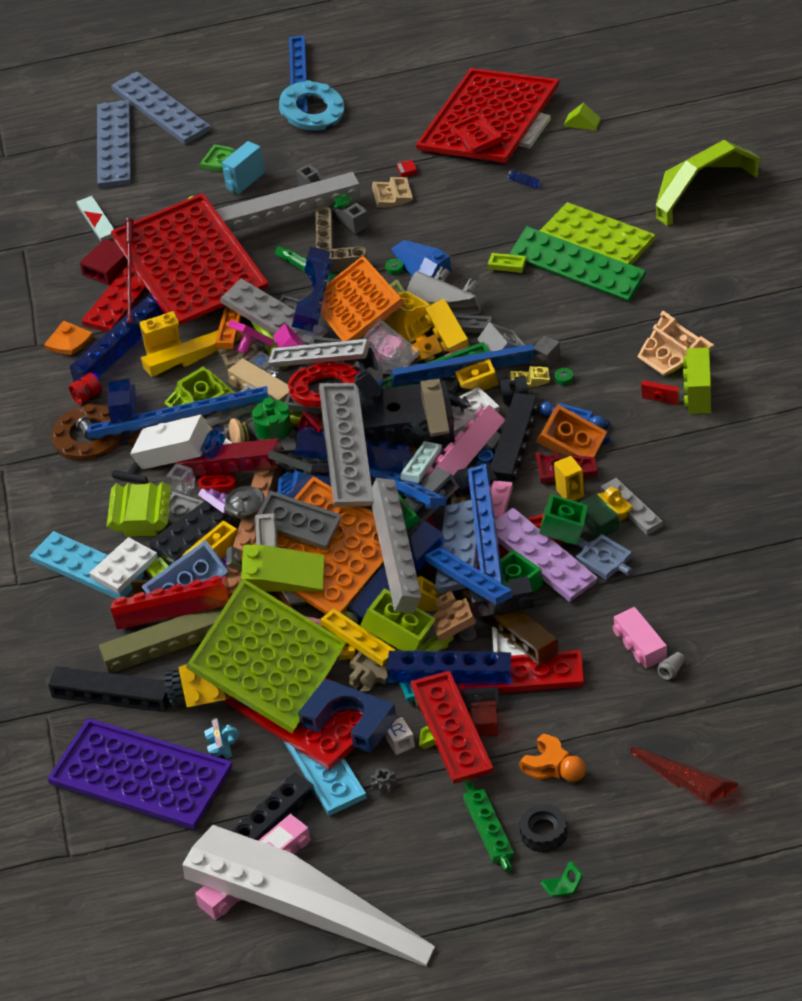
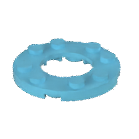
[279,80,344,130]

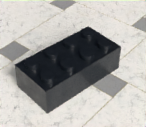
[149,500,234,566]

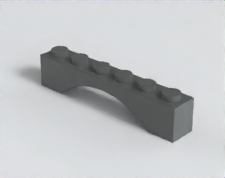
[296,164,369,234]

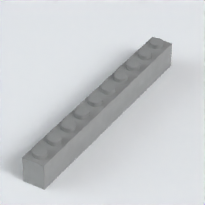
[215,172,361,232]

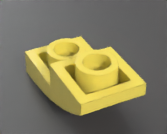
[509,366,550,389]

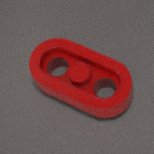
[198,473,236,493]

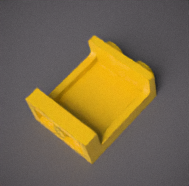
[139,311,181,355]

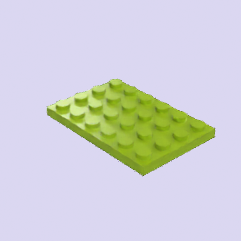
[540,202,655,265]

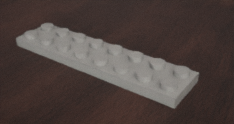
[319,383,374,507]

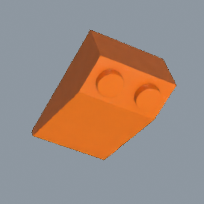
[537,404,607,457]

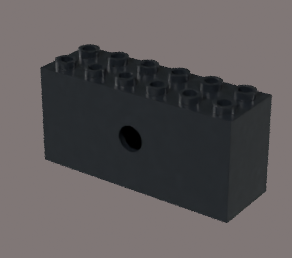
[359,381,455,455]

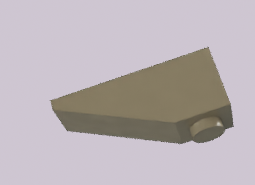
[421,379,449,436]

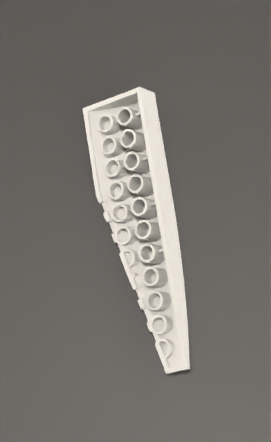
[182,825,435,966]

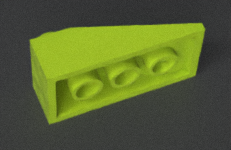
[241,545,324,591]

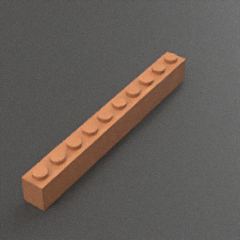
[224,465,283,595]

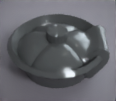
[224,486,265,520]

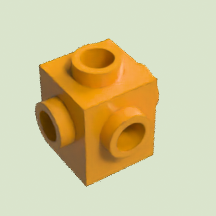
[411,334,442,362]

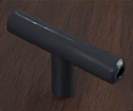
[112,462,148,483]

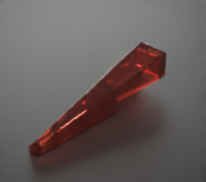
[630,747,738,805]

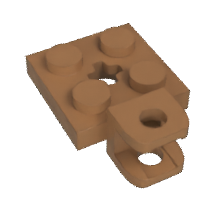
[432,591,476,642]

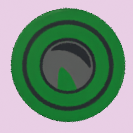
[386,259,404,275]
[555,368,573,386]

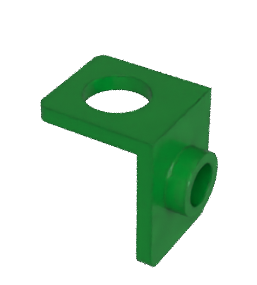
[541,862,583,897]

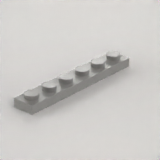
[268,339,370,367]

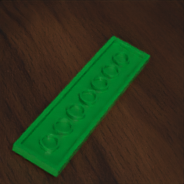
[509,226,647,303]

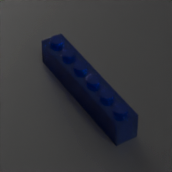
[294,427,412,474]
[348,520,446,623]

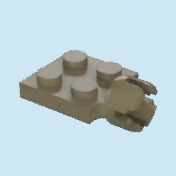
[349,644,406,693]

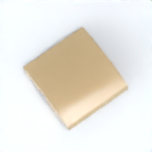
[372,177,413,208]

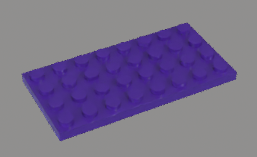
[47,718,233,830]

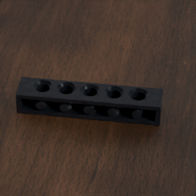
[231,772,316,841]

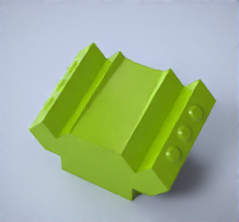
[164,366,236,419]
[107,482,171,537]

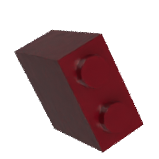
[79,239,128,285]

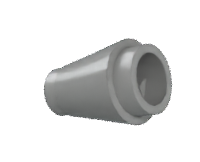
[658,652,685,680]

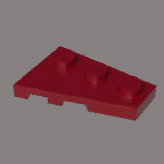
[535,452,598,484]

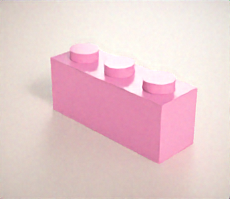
[613,607,667,669]

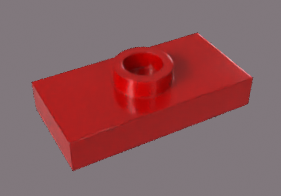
[641,380,679,405]

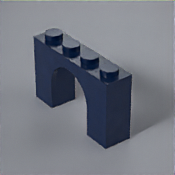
[298,679,397,752]

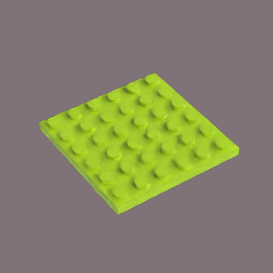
[186,578,346,733]

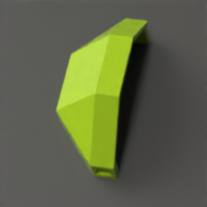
[656,140,763,226]

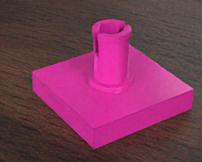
[228,320,275,355]

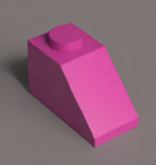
[273,323,306,348]

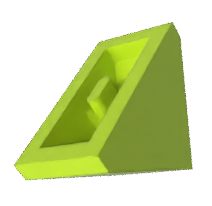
[564,103,601,130]

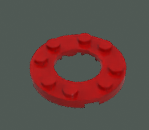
[288,361,361,407]

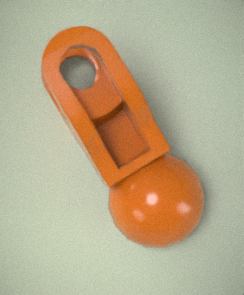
[519,734,586,782]

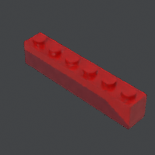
[110,576,232,630]

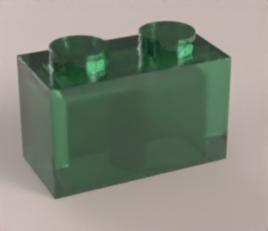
[579,493,620,537]

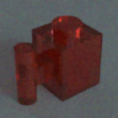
[470,700,498,737]

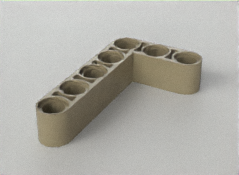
[316,206,368,273]

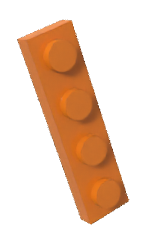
[215,306,242,350]

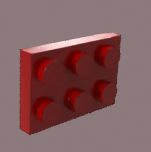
[450,113,503,154]

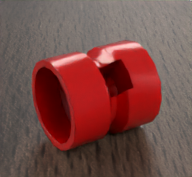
[68,373,102,405]

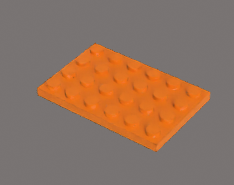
[308,256,405,341]

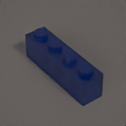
[108,378,137,424]

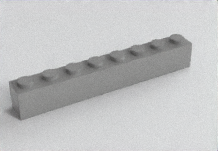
[372,478,421,613]

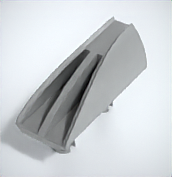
[406,267,481,315]

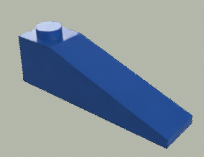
[391,240,452,278]

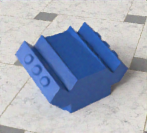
[278,469,331,498]

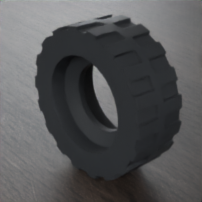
[519,804,568,853]

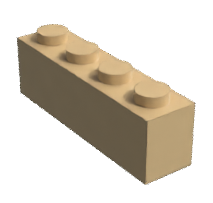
[227,358,289,402]

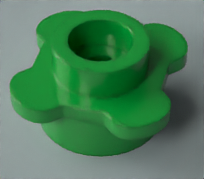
[334,194,352,209]

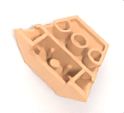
[637,310,715,376]

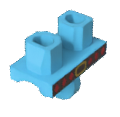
[204,718,239,759]

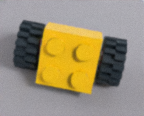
[164,664,232,707]

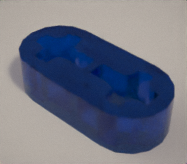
[200,428,226,459]

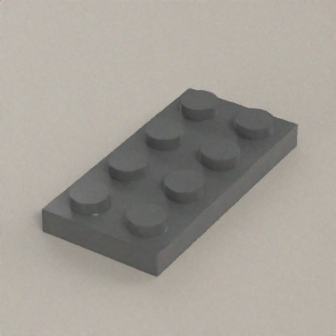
[254,491,342,550]

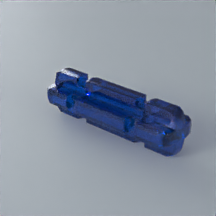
[508,170,539,188]

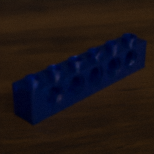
[386,650,513,684]

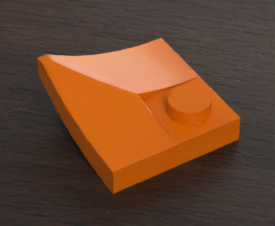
[44,321,93,355]

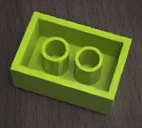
[683,347,711,414]
[360,588,436,657]

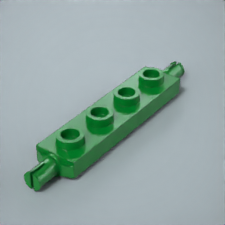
[463,781,514,873]

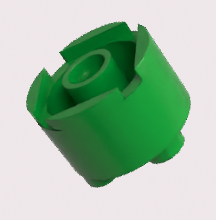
[252,397,292,440]

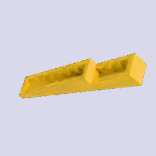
[141,331,244,377]

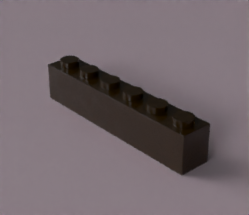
[463,588,558,665]

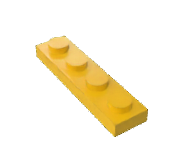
[320,608,396,667]

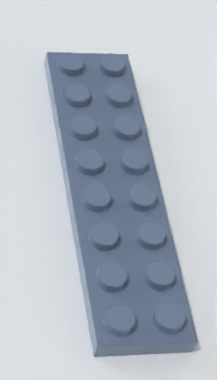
[111,72,211,145]
[97,100,131,188]

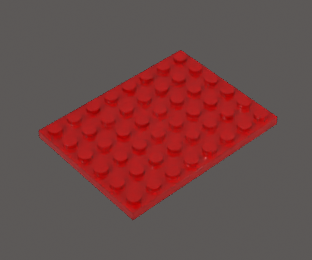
[416,68,560,163]
[111,193,268,326]

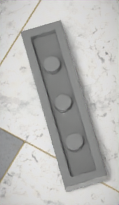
[601,478,663,535]

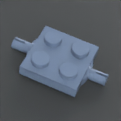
[576,534,632,580]

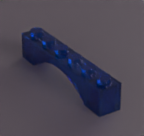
[291,246,332,332]

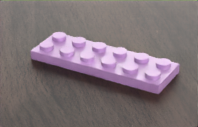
[495,508,598,602]

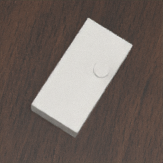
[130,415,213,470]

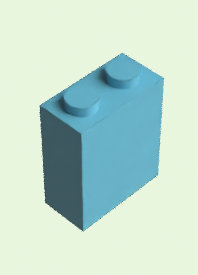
[222,141,265,194]

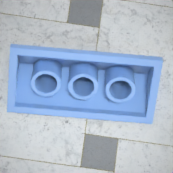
[142,540,229,593]

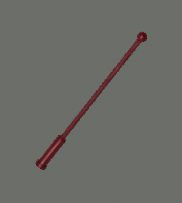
[125,218,134,324]

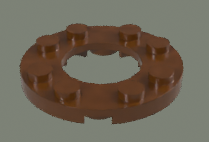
[51,404,125,461]

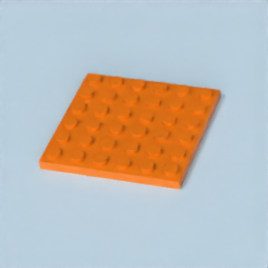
[241,476,384,614]

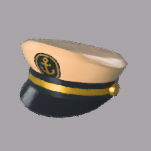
[229,418,256,443]

